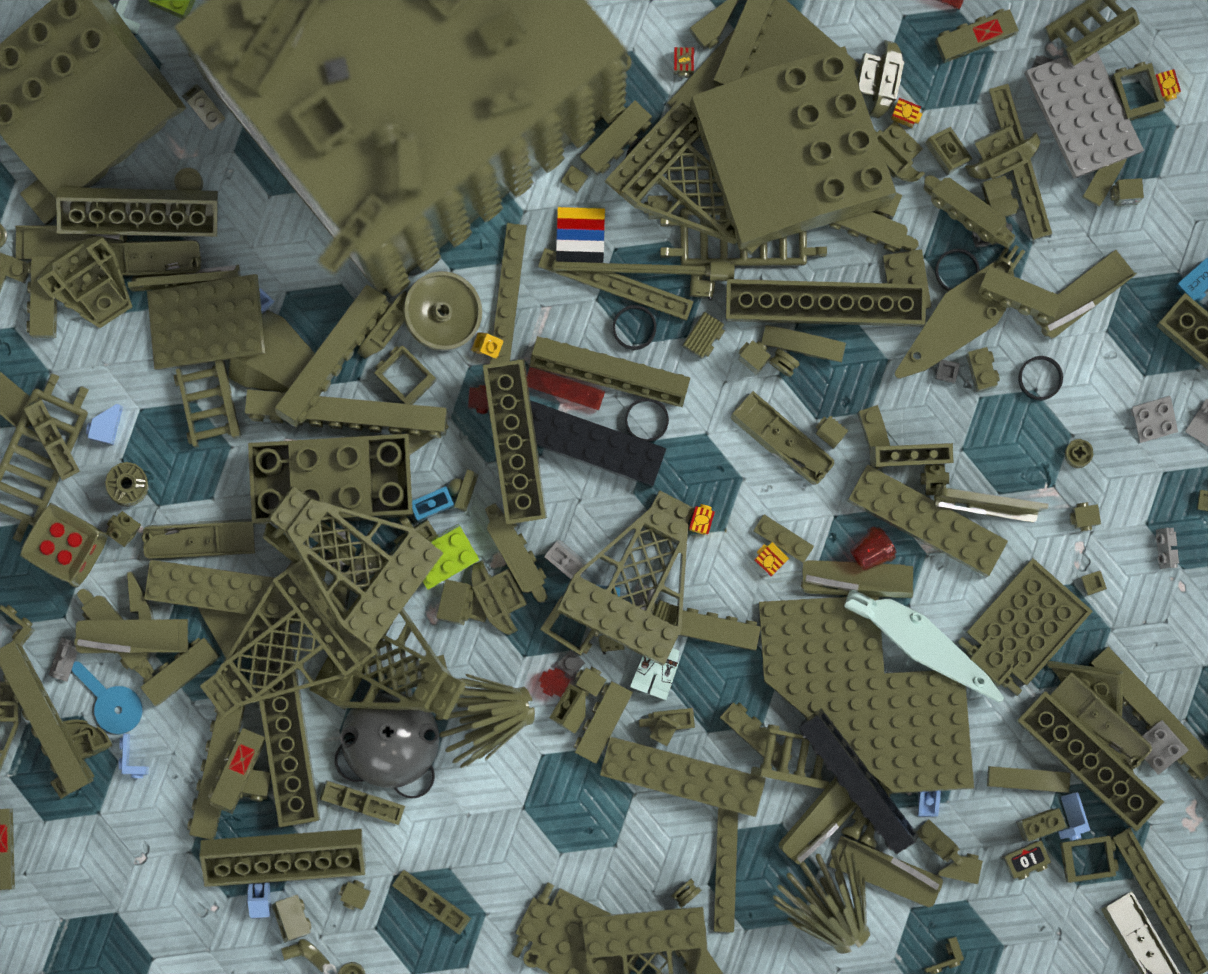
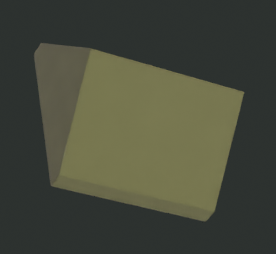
[925,127,973,176]

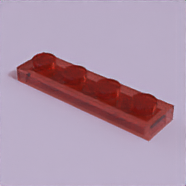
[527,367,605,411]

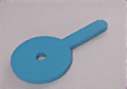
[72,661,143,734]

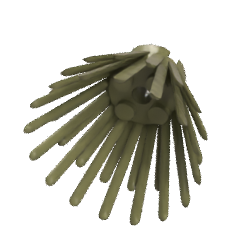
[435,674,535,768]
[773,849,870,954]

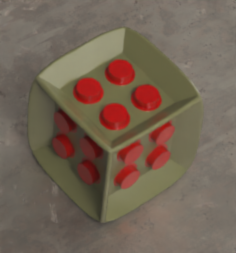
[20,503,108,588]

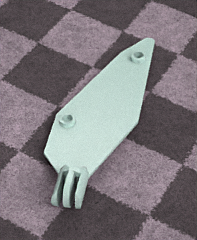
[844,589,1004,702]

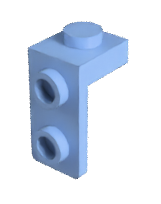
[119,734,149,778]
[1059,792,1090,841]

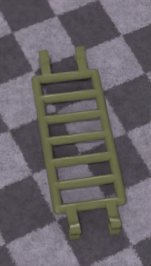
[660,208,827,266]
[0,373,89,542]

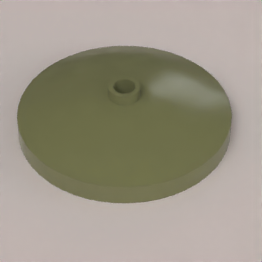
[403,271,482,351]

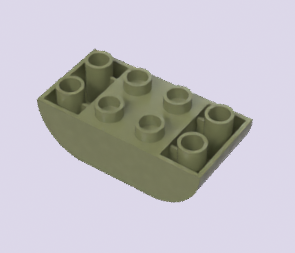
[248,434,413,525]

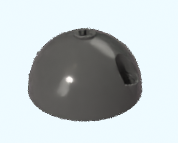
[340,691,439,788]

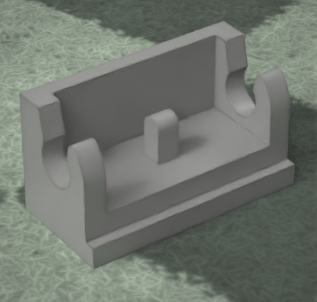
[544,540,588,579]

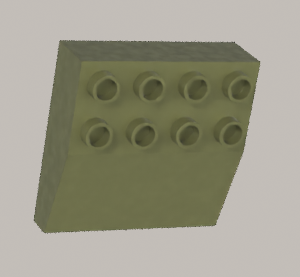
[0,0,186,199]
[690,46,896,250]

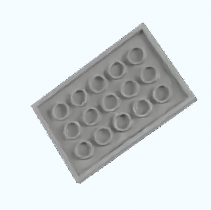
[1024,52,1144,179]

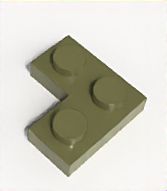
[0,252,29,292]

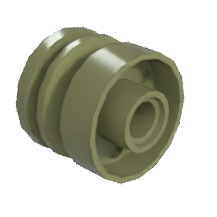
[105,462,149,507]

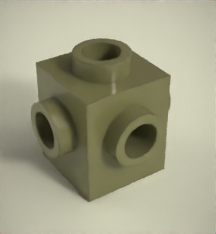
[920,464,949,495]
[106,511,141,547]

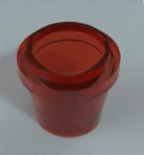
[850,526,897,571]

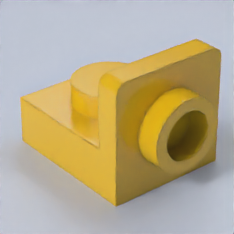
[471,332,503,358]

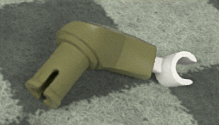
[281,939,337,974]

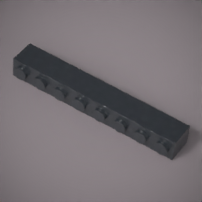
[799,708,918,855]

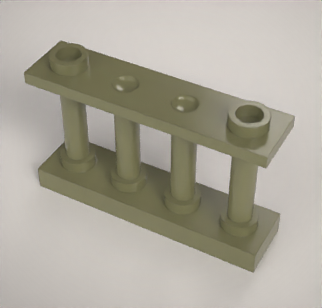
[1045,0,1140,66]
[174,360,242,448]
[263,520,356,579]
[751,724,829,789]

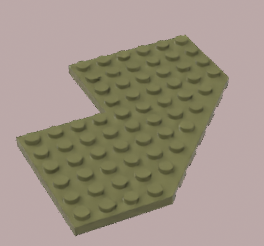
[759,596,974,794]

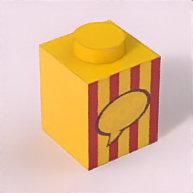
[1155,69,1181,102]
[890,98,923,128]
[689,504,715,536]
[755,542,789,577]

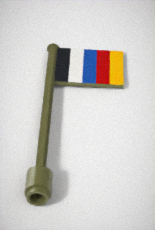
[552,207,734,281]

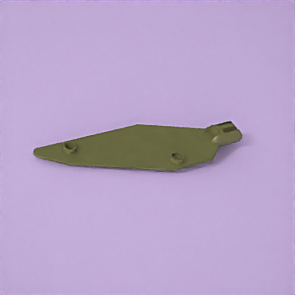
[895,245,1026,379]

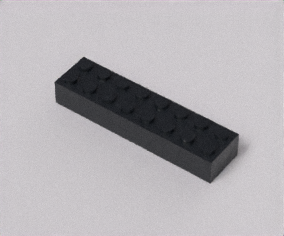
[530,400,667,488]

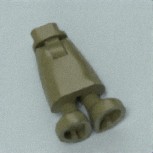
[841,780,892,849]

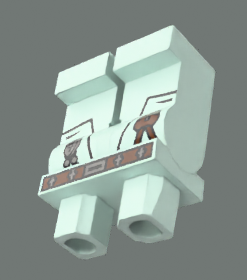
[630,648,679,700]

